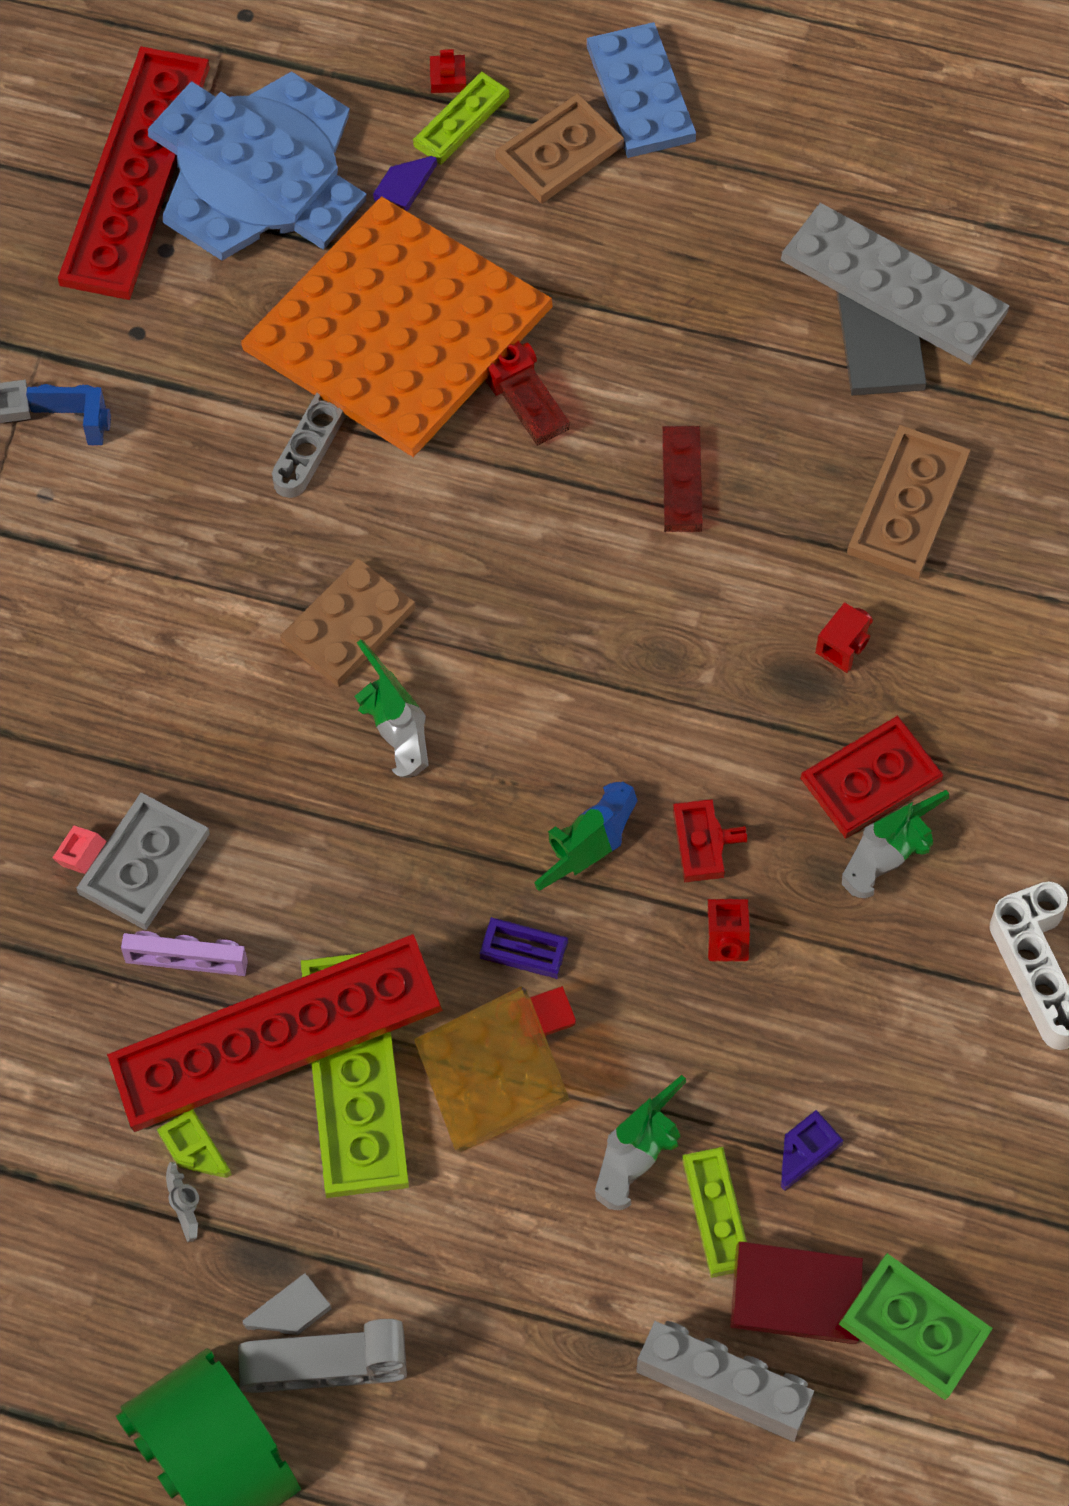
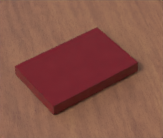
[730,1241,863,1344]

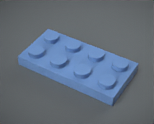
[587,22,696,158]

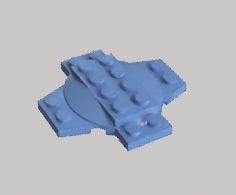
[148,71,367,261]

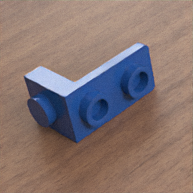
[26,384,111,445]

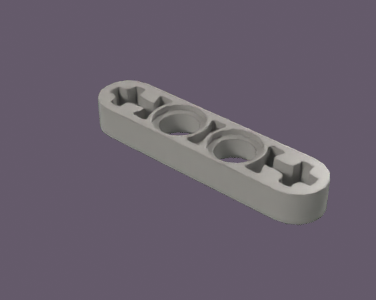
[272,393,347,498]

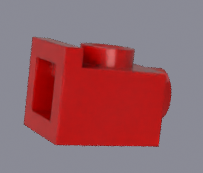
[485,340,537,396]
[815,602,873,673]

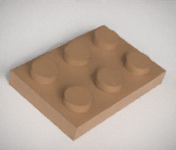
[495,93,624,204]
[280,558,416,687]

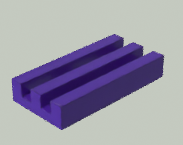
[479,917,568,979]

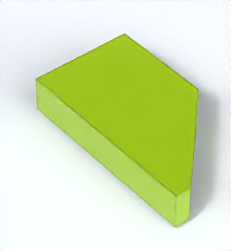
[157,1109,232,1178]

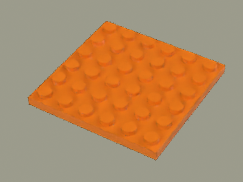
[241,196,553,458]

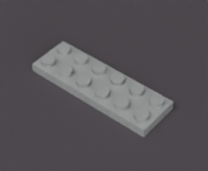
[781,203,1009,365]

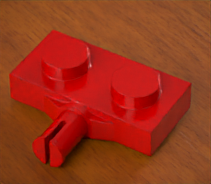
[673,799,747,883]

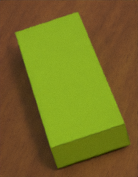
[413,71,509,165]
[682,1147,747,1278]

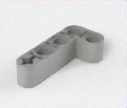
[238,1319,407,1393]

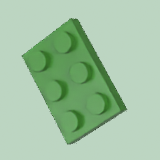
[839,1253,993,1400]

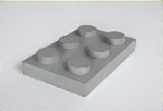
[76,793,210,930]

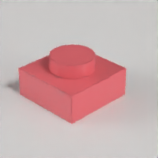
[52,825,107,874]

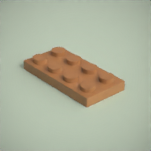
[847,425,971,580]

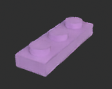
[121,931,248,976]

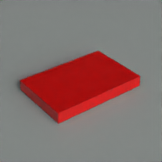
[800,715,944,839]

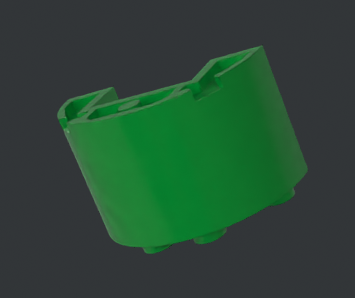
[115,1348,301,1506]

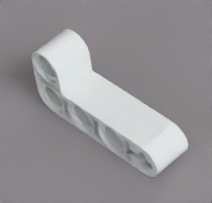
[990,881,1069,1050]

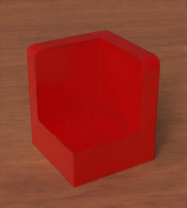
[516,986,576,1052]

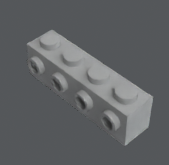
[636,1321,814,1442]

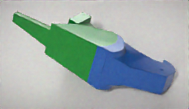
[534,782,637,891]

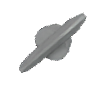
[166,1162,199,1242]

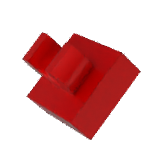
[430,49,466,93]

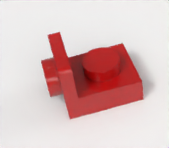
[707,899,750,961]

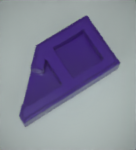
[373,156,437,211]
[781,1110,844,1191]

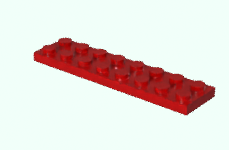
[58,46,210,300]
[107,934,443,1132]

